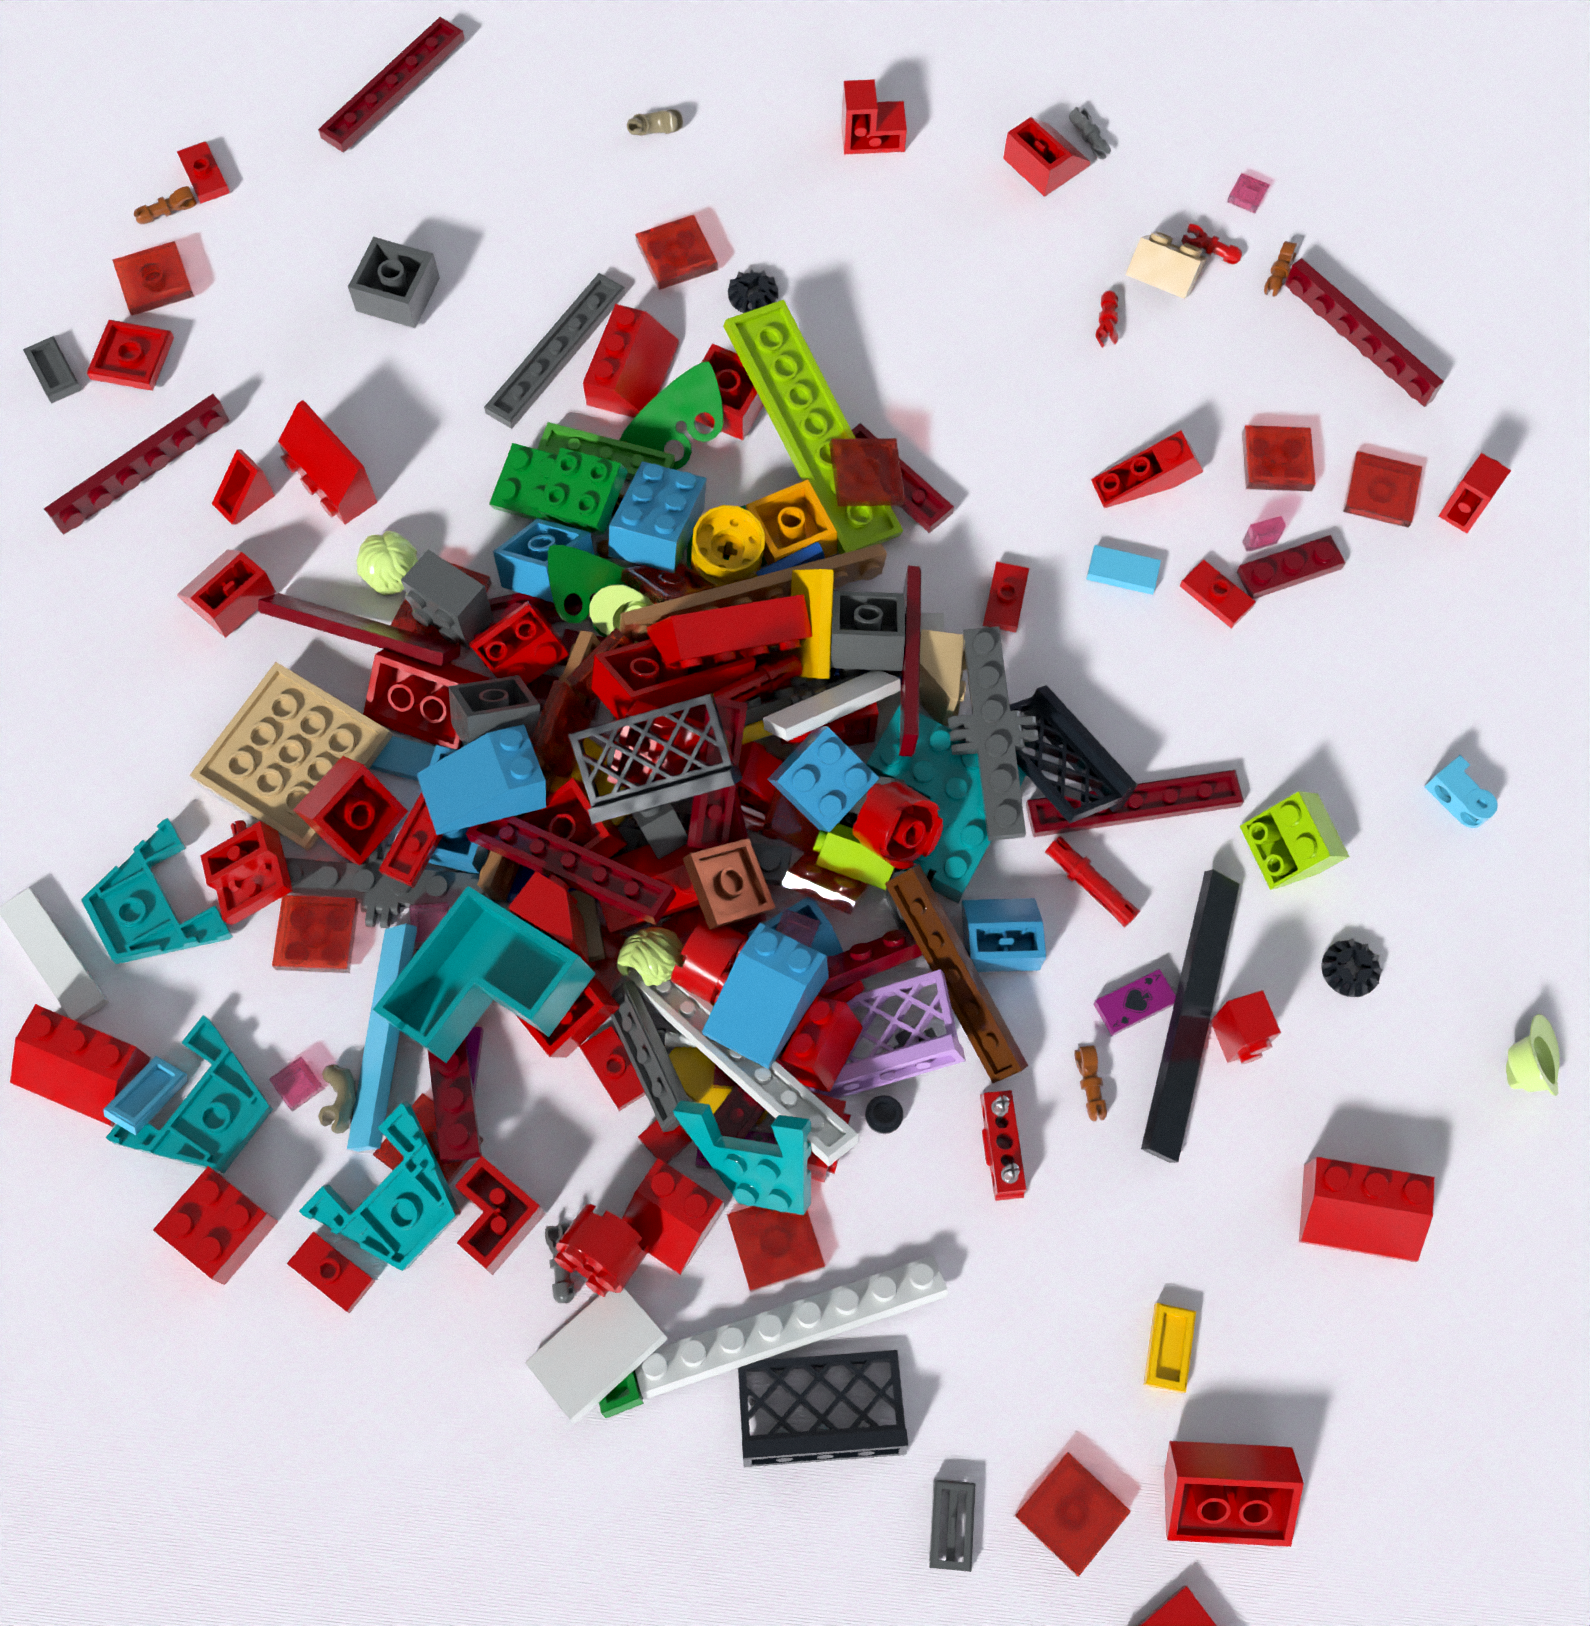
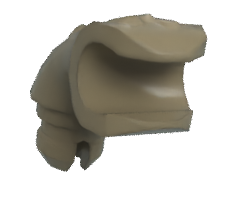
[627,109,683,136]
[318,1064,356,1134]

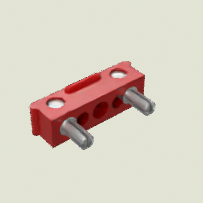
[980,1090,1027,1201]

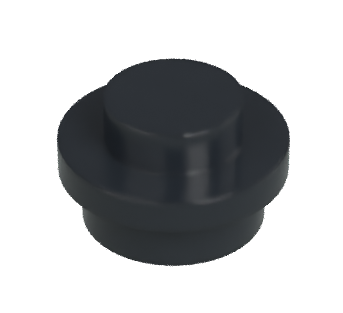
[865,1095,903,1134]

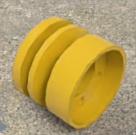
[691,505,765,590]

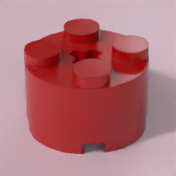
[852,782,943,869]
[671,919,749,1004]
[554,1204,649,1297]

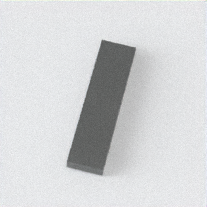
[611,981,690,1132]

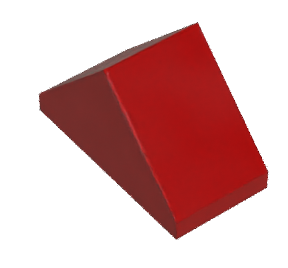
[212,449,275,525]

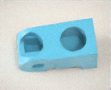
[1424,755,1498,828]

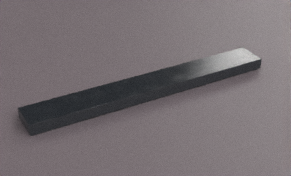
[1141,869,1240,1163]

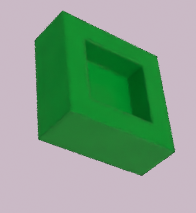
[599,1370,644,1418]

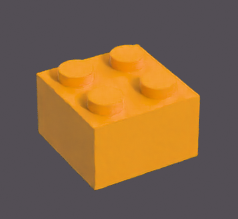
[746,479,837,565]

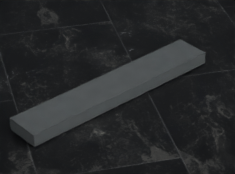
[484,273,626,429]

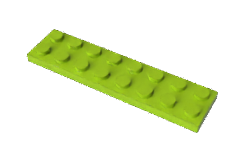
[723,300,903,554]

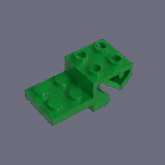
[489,443,628,536]

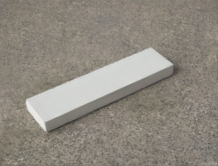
[763,670,901,741]
[0,887,109,1023]

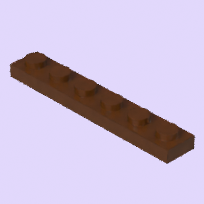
[885,864,1029,1084]

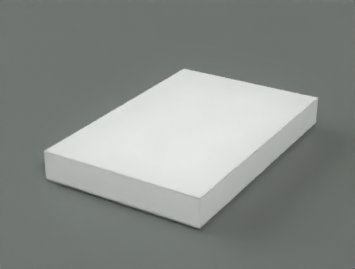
[524,1288,668,1425]

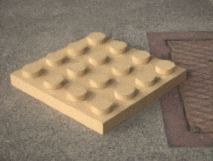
[189,662,393,851]

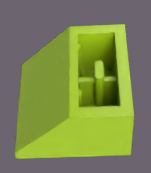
[1240,791,1350,890]

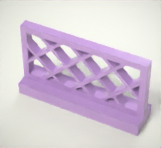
[809,969,966,1099]

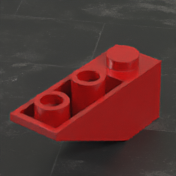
[1091,430,1204,508]

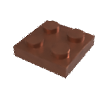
[682,838,776,930]

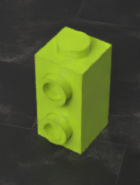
[813,823,894,890]

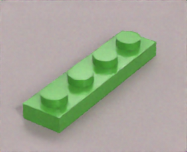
[537,422,675,481]

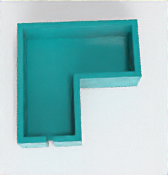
[866,705,1027,904]
[373,886,596,1063]

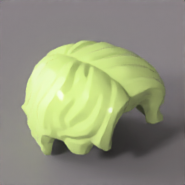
[356,531,418,596]
[617,927,684,986]

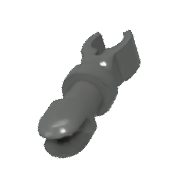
[1069,107,1111,159]
[545,1223,575,1303]

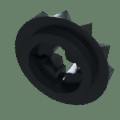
[728,268,778,313]
[1321,938,1383,997]

